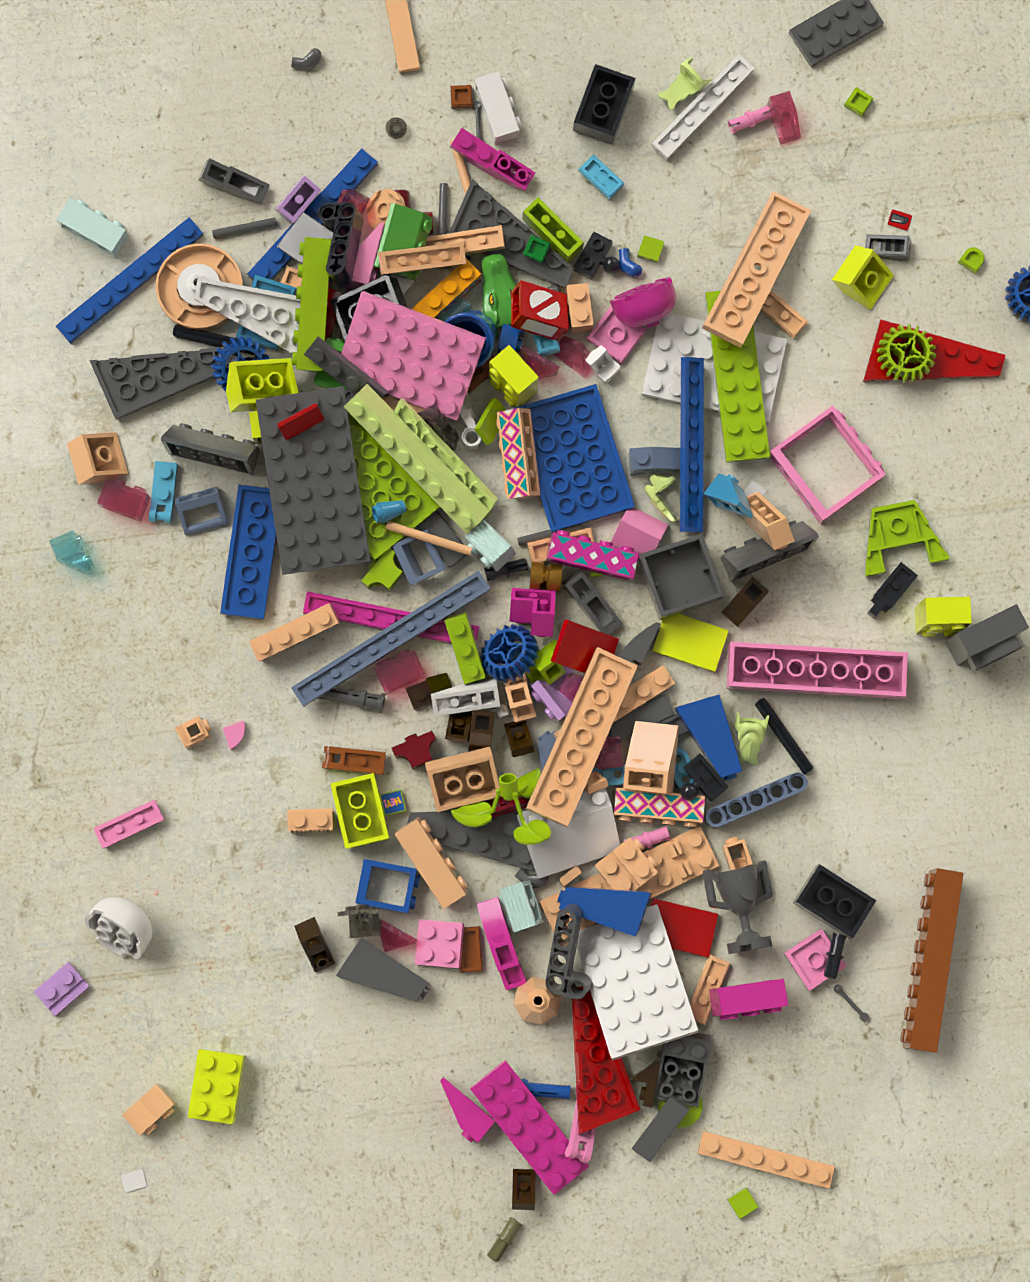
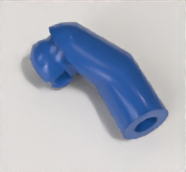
[619,248,642,277]

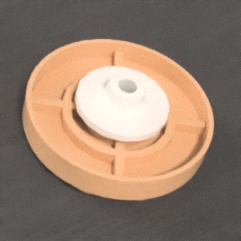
[156,244,244,331]

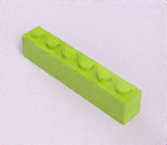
[292,237,331,372]

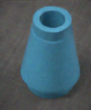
[372,500,406,524]

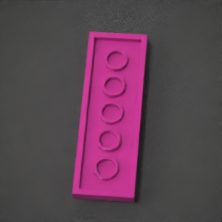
[470,1060,589,1195]

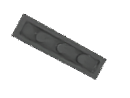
[304,336,387,398]

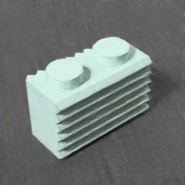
[465,520,516,572]
[499,880,544,933]

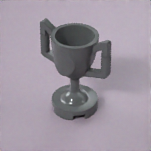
[702,860,773,954]

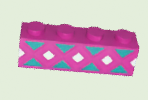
[545,530,639,581]

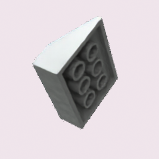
[161,423,260,475]
[720,520,819,582]

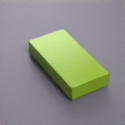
[474,398,506,445]

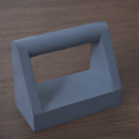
[175,487,227,535]
[392,529,446,585]

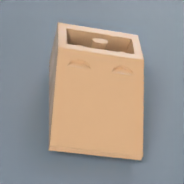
[623,721,679,794]

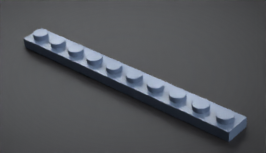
[291,571,490,707]

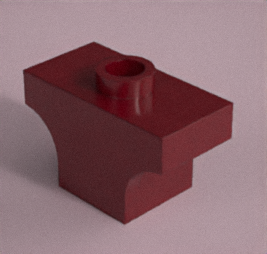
[391,731,436,770]

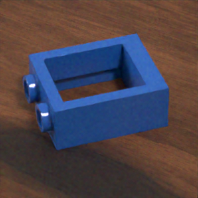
[355,859,420,914]

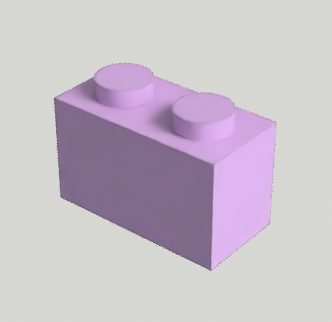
[274,175,321,224]

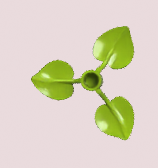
[451,768,551,845]

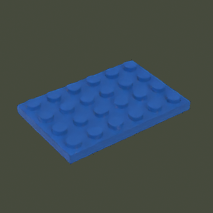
[513,384,635,532]

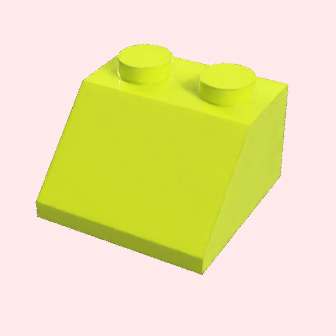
[832,245,894,310]

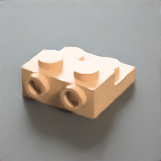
[594,837,658,890]

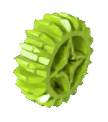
[877,324,936,383]

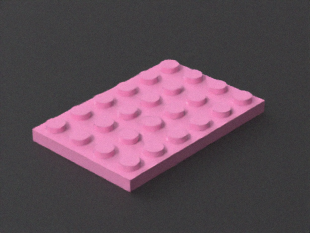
[341,291,486,421]

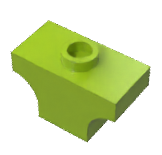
[361,548,403,592]
[525,639,567,685]

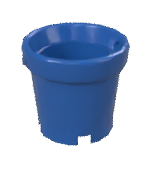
[445,311,496,368]

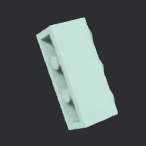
[56,198,128,258]

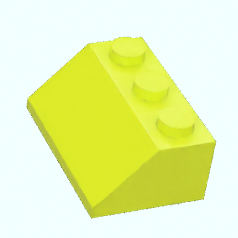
[226,358,298,412]

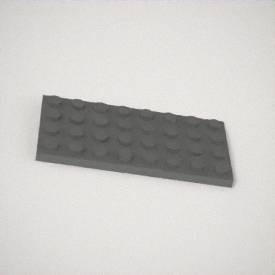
[255,386,371,575]

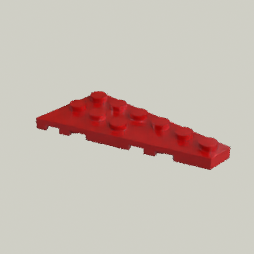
[863,319,1006,382]
[572,985,640,1134]

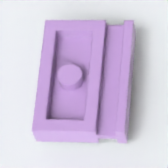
[34,962,90,1016]

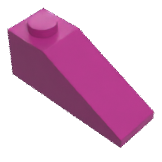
[440,1077,495,1143]

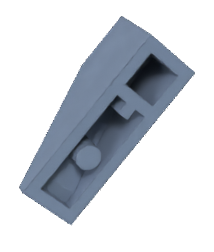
[628,447,680,475]

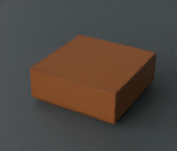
[450,85,473,109]

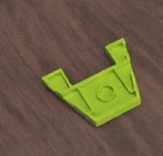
[864,500,950,577]

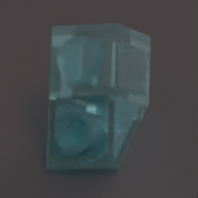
[49,530,94,575]

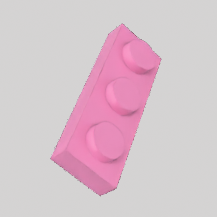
[93,800,164,849]

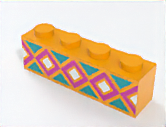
[412,259,481,320]

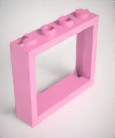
[770,406,886,524]

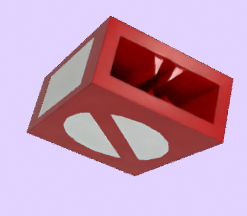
[511,280,569,341]

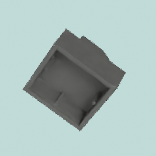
[638,534,724,621]
[945,604,1029,672]

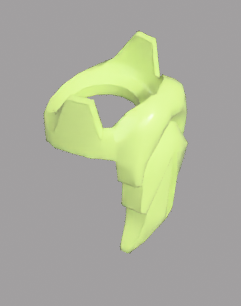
[658,57,712,110]
[644,474,679,522]
[734,712,769,765]

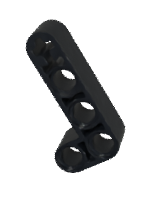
[318,202,364,287]

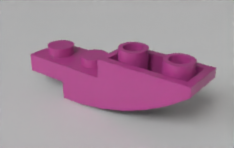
[450,128,536,191]
[477,896,527,990]

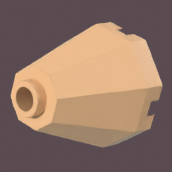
[513,977,561,1025]

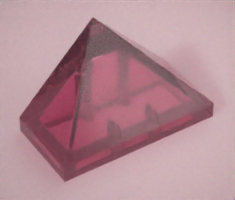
[553,336,592,379]
[520,345,560,380]
[376,918,417,952]

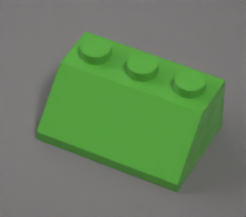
[374,203,432,281]

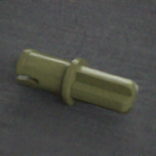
[487,1217,522,1262]

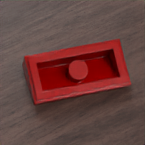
[277,403,324,440]

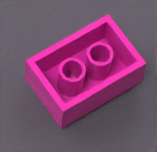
[708,979,788,1020]

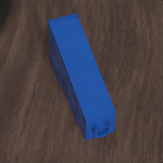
[674,695,742,781]
[557,887,652,936]

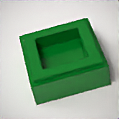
[523,235,551,264]

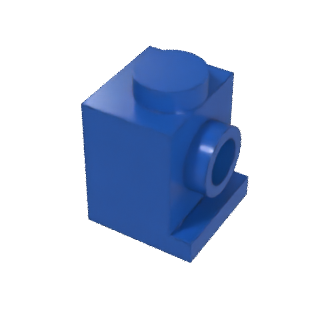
[497,324,524,354]

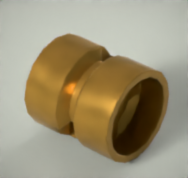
[529,561,563,593]

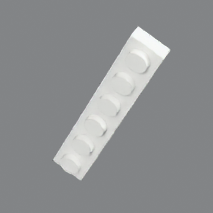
[651,54,755,160]

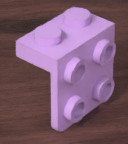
[530,666,581,723]

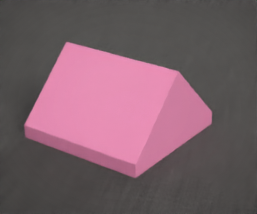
[611,508,668,557]

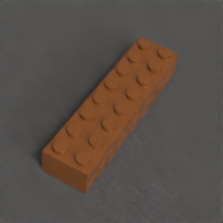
[900,868,964,1053]

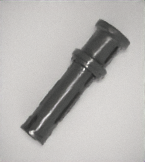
[318,688,385,713]

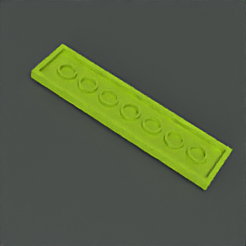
[705,291,770,463]

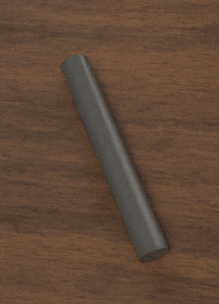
[438,183,448,235]
[212,217,277,239]
[517,524,582,546]

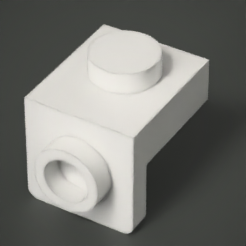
[586,345,621,383]

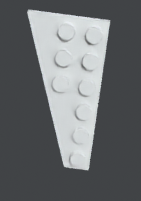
[194,277,328,353]

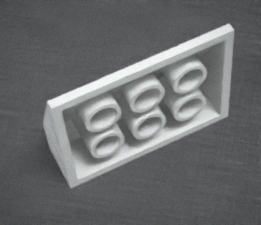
[517,788,620,879]

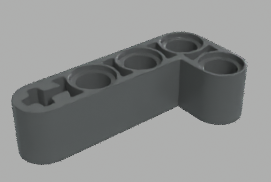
[545,904,592,999]

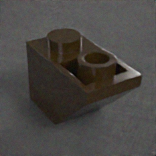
[721,577,769,627]
[468,710,495,752]
[294,917,336,973]

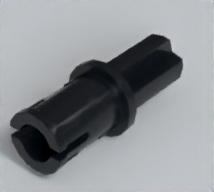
[484,558,529,581]
[824,933,847,979]

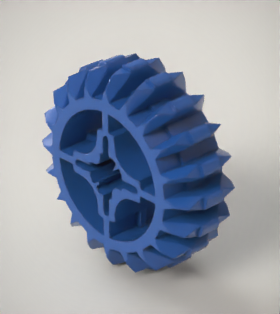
[1005,266,1030,323]
[211,336,269,391]
[480,624,539,683]

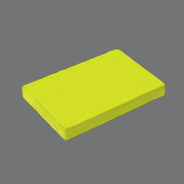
[652,614,729,673]

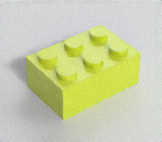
[489,345,539,407]
[914,597,972,637]
[330,773,390,850]
[187,1049,246,1124]

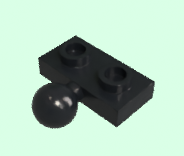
[573,231,620,280]
[680,753,729,802]

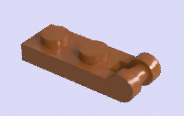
[322,746,386,775]

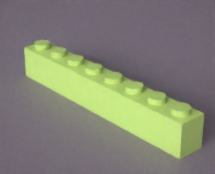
[344,384,490,534]

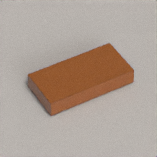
[460,926,483,973]

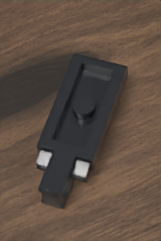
[867,562,918,619]

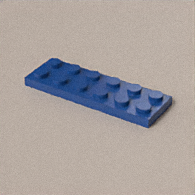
[220,484,276,620]

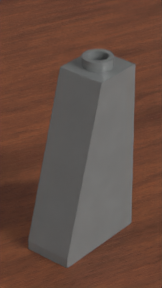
[336,938,430,1001]

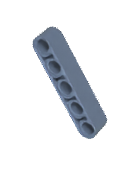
[704,772,808,829]

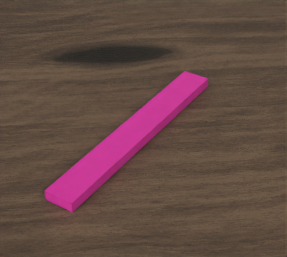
[303,591,479,644]

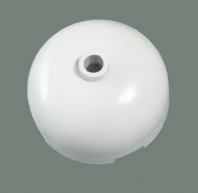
[85,897,153,960]

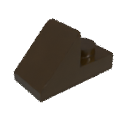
[405,673,452,710]
[445,711,472,743]
[504,721,535,757]
[629,1061,661,1107]
[512,1169,535,1210]

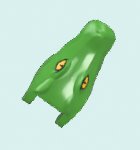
[482,254,516,337]

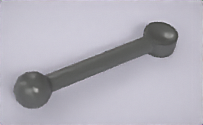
[473,101,483,141]
[834,984,869,1022]

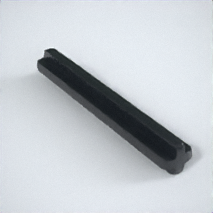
[173,324,254,355]
[755,698,813,775]

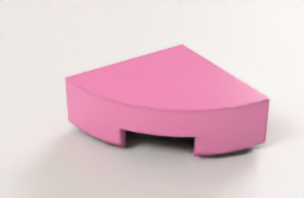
[223,721,245,750]

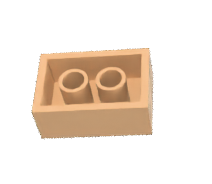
[425,747,501,812]

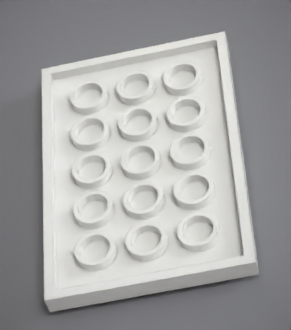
[641,313,787,423]
[577,905,699,1061]

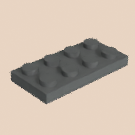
[789,0,884,67]

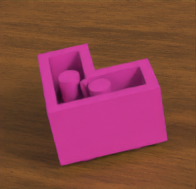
[509,588,556,637]

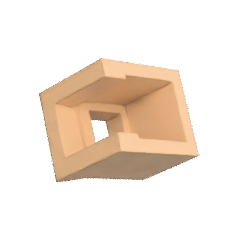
[175,716,212,749]
[721,836,753,871]

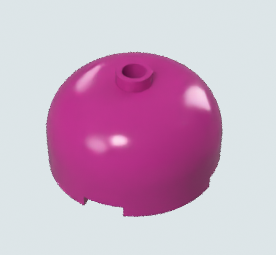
[609,277,677,328]

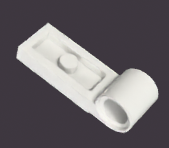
[459,404,482,451]

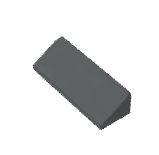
[417,510,467,567]

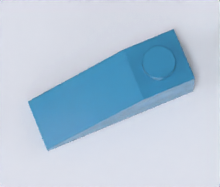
[703,474,753,518]

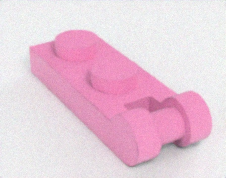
[565,1100,596,1163]

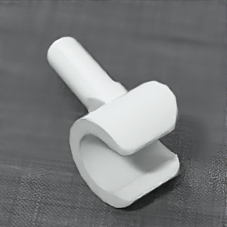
[478,704,510,719]

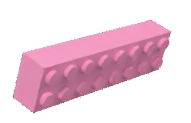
[726,642,908,700]

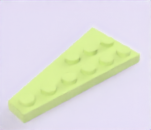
[394,398,498,519]

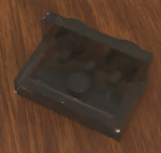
[417,406,459,451]
[337,904,381,938]

